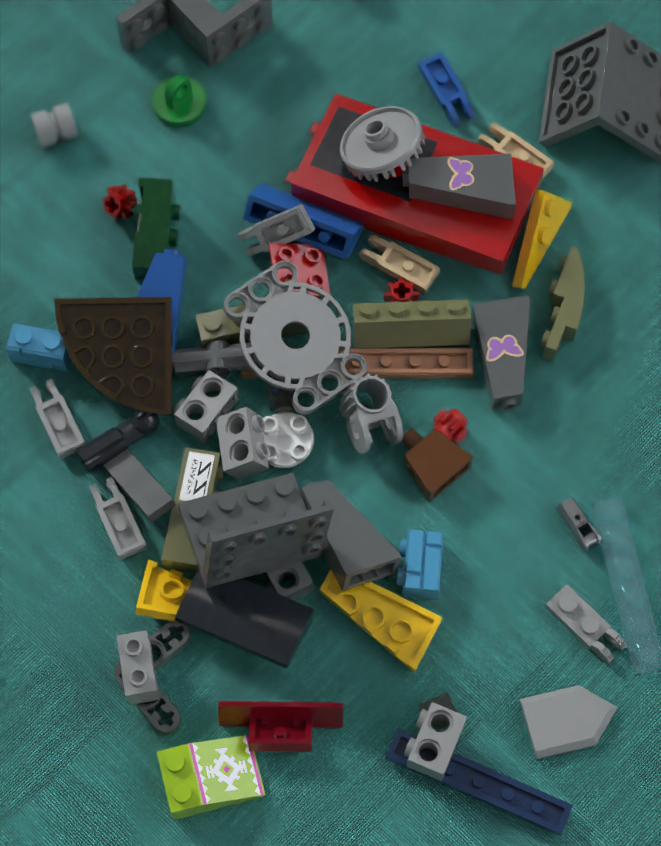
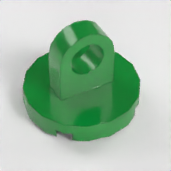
[152,74,207,127]

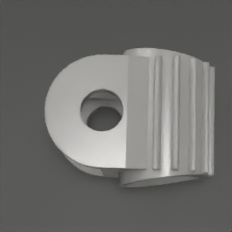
[339,373,403,454]

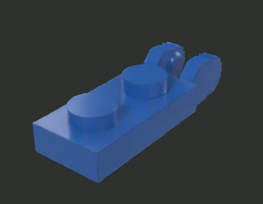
[418,52,474,126]

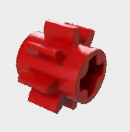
[102,184,138,220]
[383,278,419,302]
[432,408,468,444]

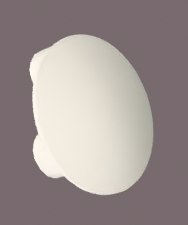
[263,412,314,468]

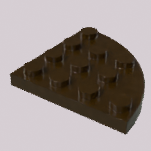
[54,297,173,415]

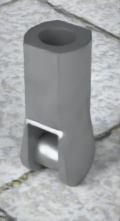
[557,497,602,553]

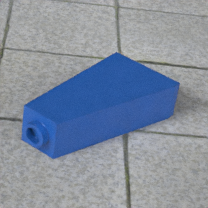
[137,249,188,354]

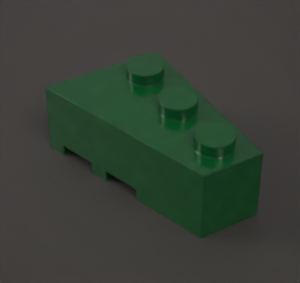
[132,177,181,280]

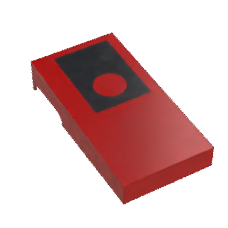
[283,93,544,275]

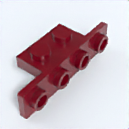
[218,701,344,752]

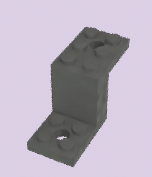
[116,0,273,67]

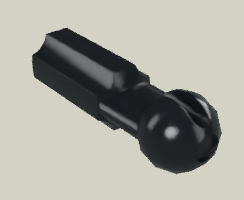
[76,410,160,473]

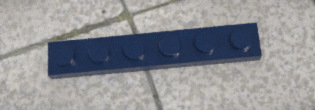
[385,728,573,836]

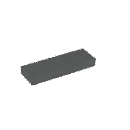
[103,449,176,522]

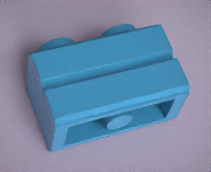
[6,323,71,372]
[397,529,444,599]

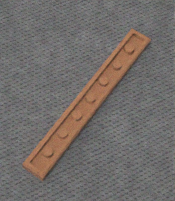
[241,348,473,379]

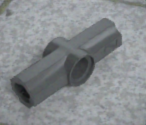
[173,340,261,377]

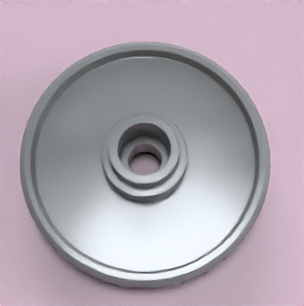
[340,106,426,182]

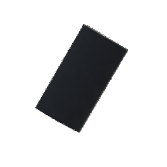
[174,570,314,669]

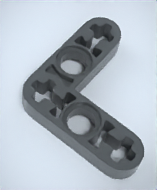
[114,621,191,735]

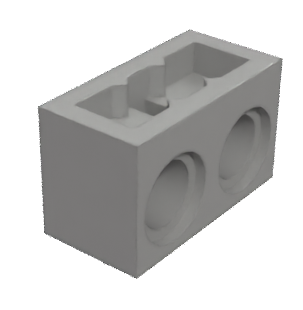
[174,370,239,444]
[216,407,269,480]
[116,630,160,705]
[404,702,467,781]

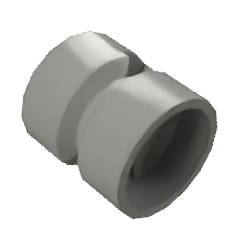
[30,103,79,149]

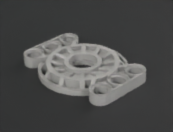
[223,261,367,414]

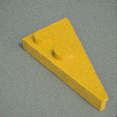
[512,189,572,289]

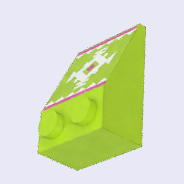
[157,735,266,820]

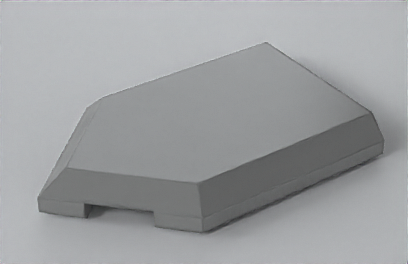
[519,685,618,760]

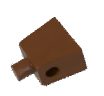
[401,428,473,503]

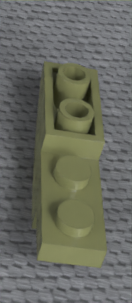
[540,246,585,362]

